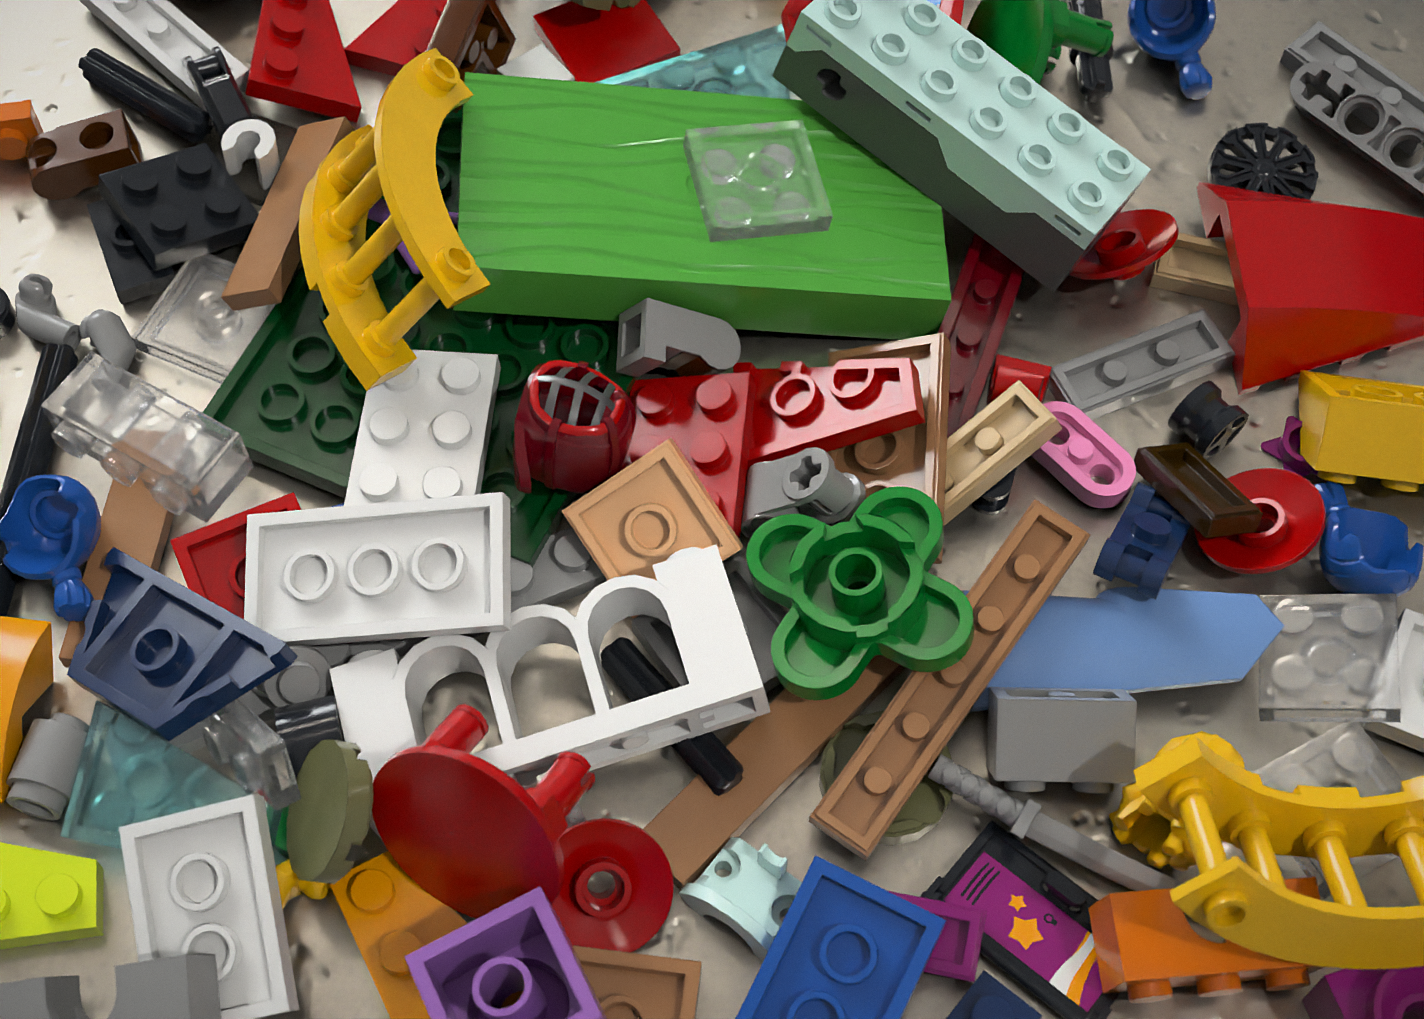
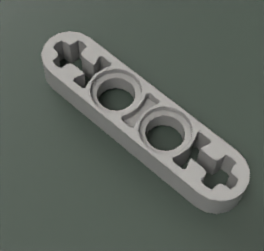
[1290,61,1424,201]

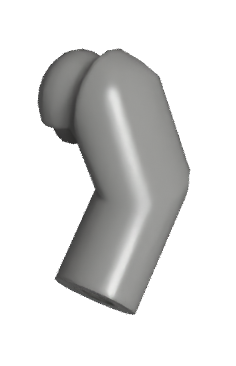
[15,274,81,350]
[79,309,136,396]

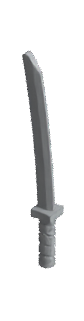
[928,754,1187,915]

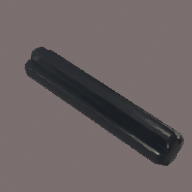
[78,48,213,143]
[600,637,744,796]

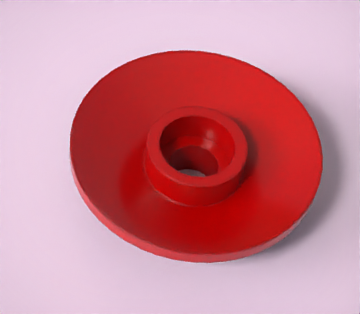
[1070,209,1179,280]
[1194,468,1326,574]
[552,818,674,953]

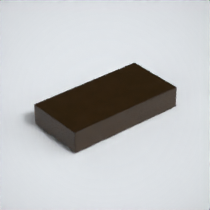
[1133,443,1263,538]

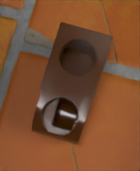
[26,109,144,200]

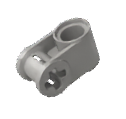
[741,447,866,539]

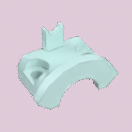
[679,837,802,961]

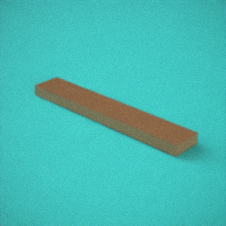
[809,499,1090,861]
[643,655,906,890]

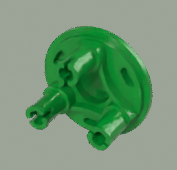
[967,0,1114,84]

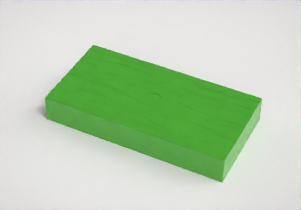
[453,72,952,340]

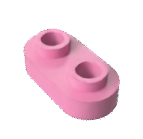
[1032,401,1136,508]

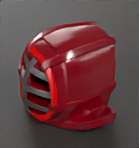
[513,360,636,495]

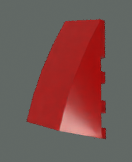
[1196,182,1424,396]

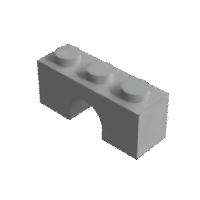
[0,954,221,1019]

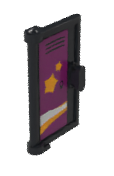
[920,820,1122,1019]

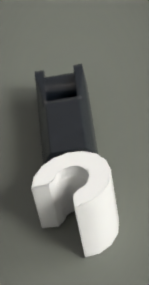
[183,46,281,190]

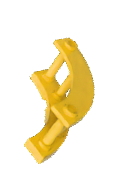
[298,48,491,391]
[1133,736,1424,969]

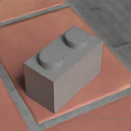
[986,687,1137,793]

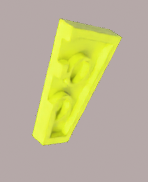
[0,842,104,950]

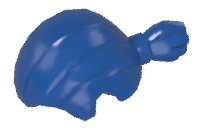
[1127,0,1216,100]
[0,475,101,622]
[1314,481,1423,603]

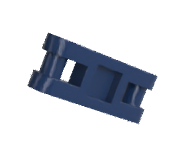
[1093,482,1191,600]

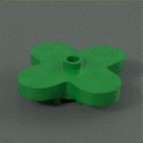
[746,486,974,700]

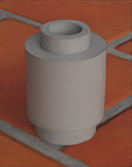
[6,713,98,820]

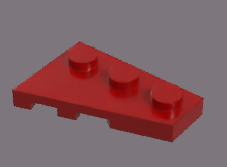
[245,0,362,123]
[733,358,925,470]

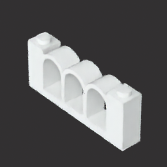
[329,544,771,839]

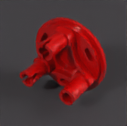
[372,704,596,919]

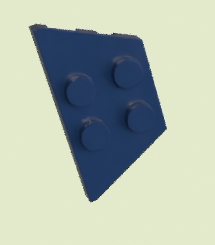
[67,547,298,741]

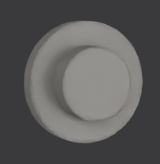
[263,645,332,707]

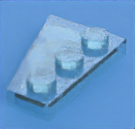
[60,700,283,849]

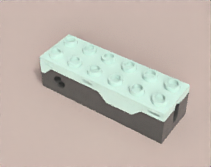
[772,0,1151,293]

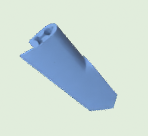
[962,587,1285,712]

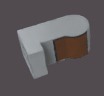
[616,298,741,377]

